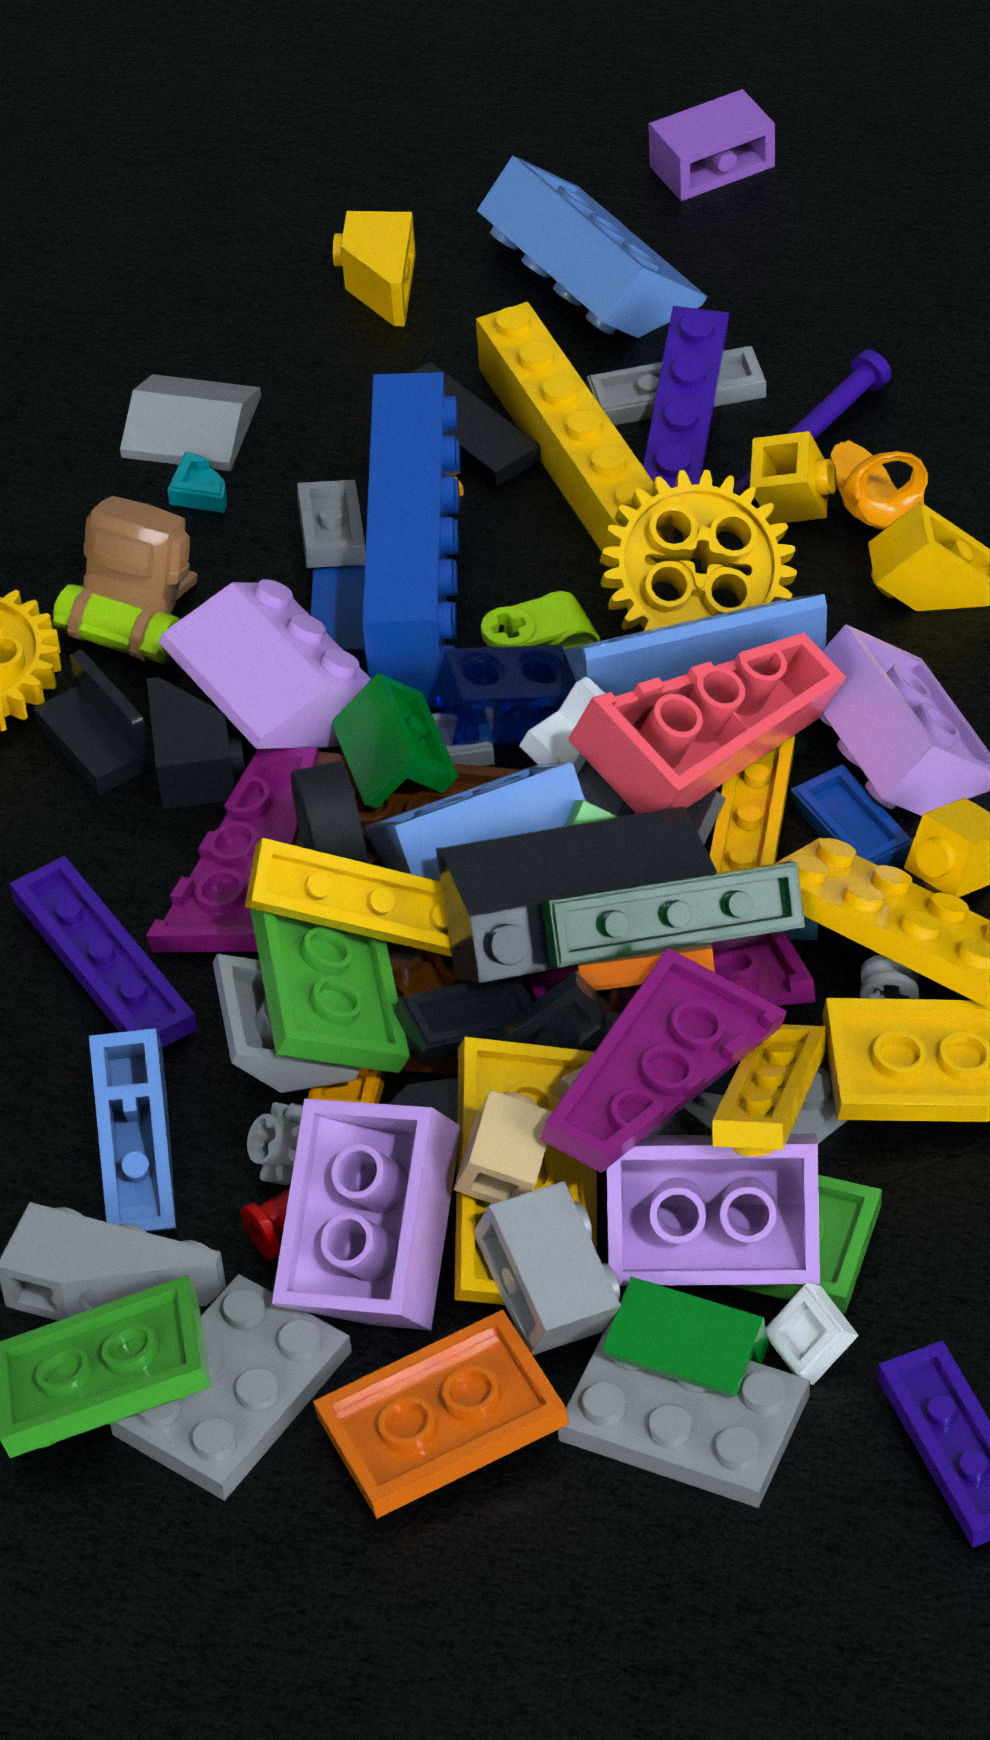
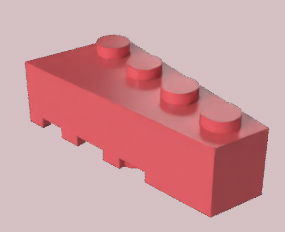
[568,633,847,814]

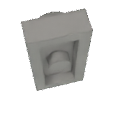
[297,480,365,568]

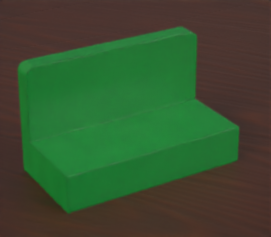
[332,672,459,809]
[603,1277,769,1397]

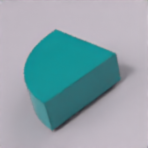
[167,452,227,513]

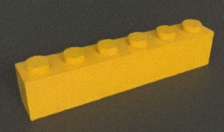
[476,302,674,565]

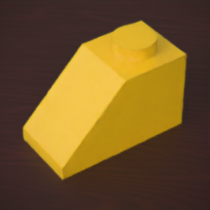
[333,211,416,326]
[868,502,990,611]

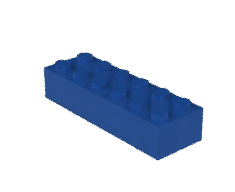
[362,372,461,707]

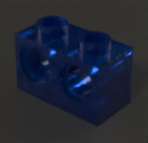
[434,645,576,745]

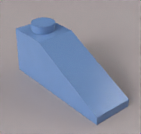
[89,1028,176,1233]

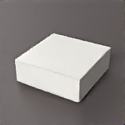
[766,1282,859,1385]

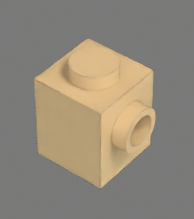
[453,1090,553,1204]

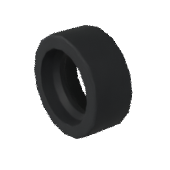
[291,761,368,864]

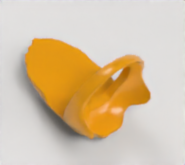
[830,440,928,530]

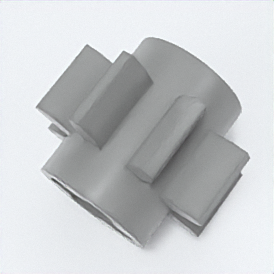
[247,1102,303,1186]

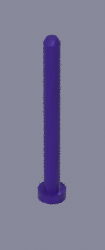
[733,350,891,496]

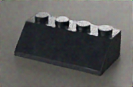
[436,806,717,983]

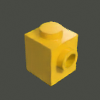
[750,431,836,525]
[904,798,990,898]

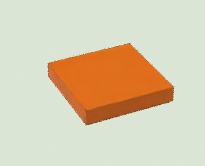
[578,943,715,990]

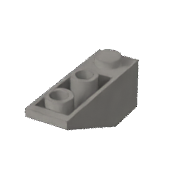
[0,1202,226,1321]

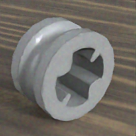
[860,954,919,999]

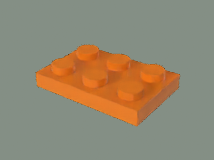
[313,1310,569,1519]

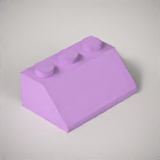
[159,579,371,749]
[820,624,990,816]
[272,1099,462,1331]
[607,1133,820,1286]

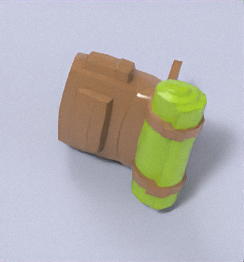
[52,496,197,665]

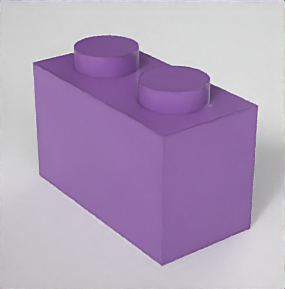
[649,89,775,201]

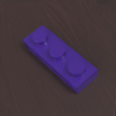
[878,1340,990,1548]

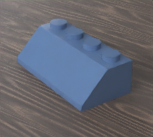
[477,156,707,338]
[562,594,827,696]

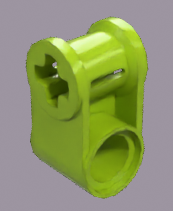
[481,591,600,688]

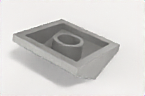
[120,374,261,471]
[213,954,360,1093]

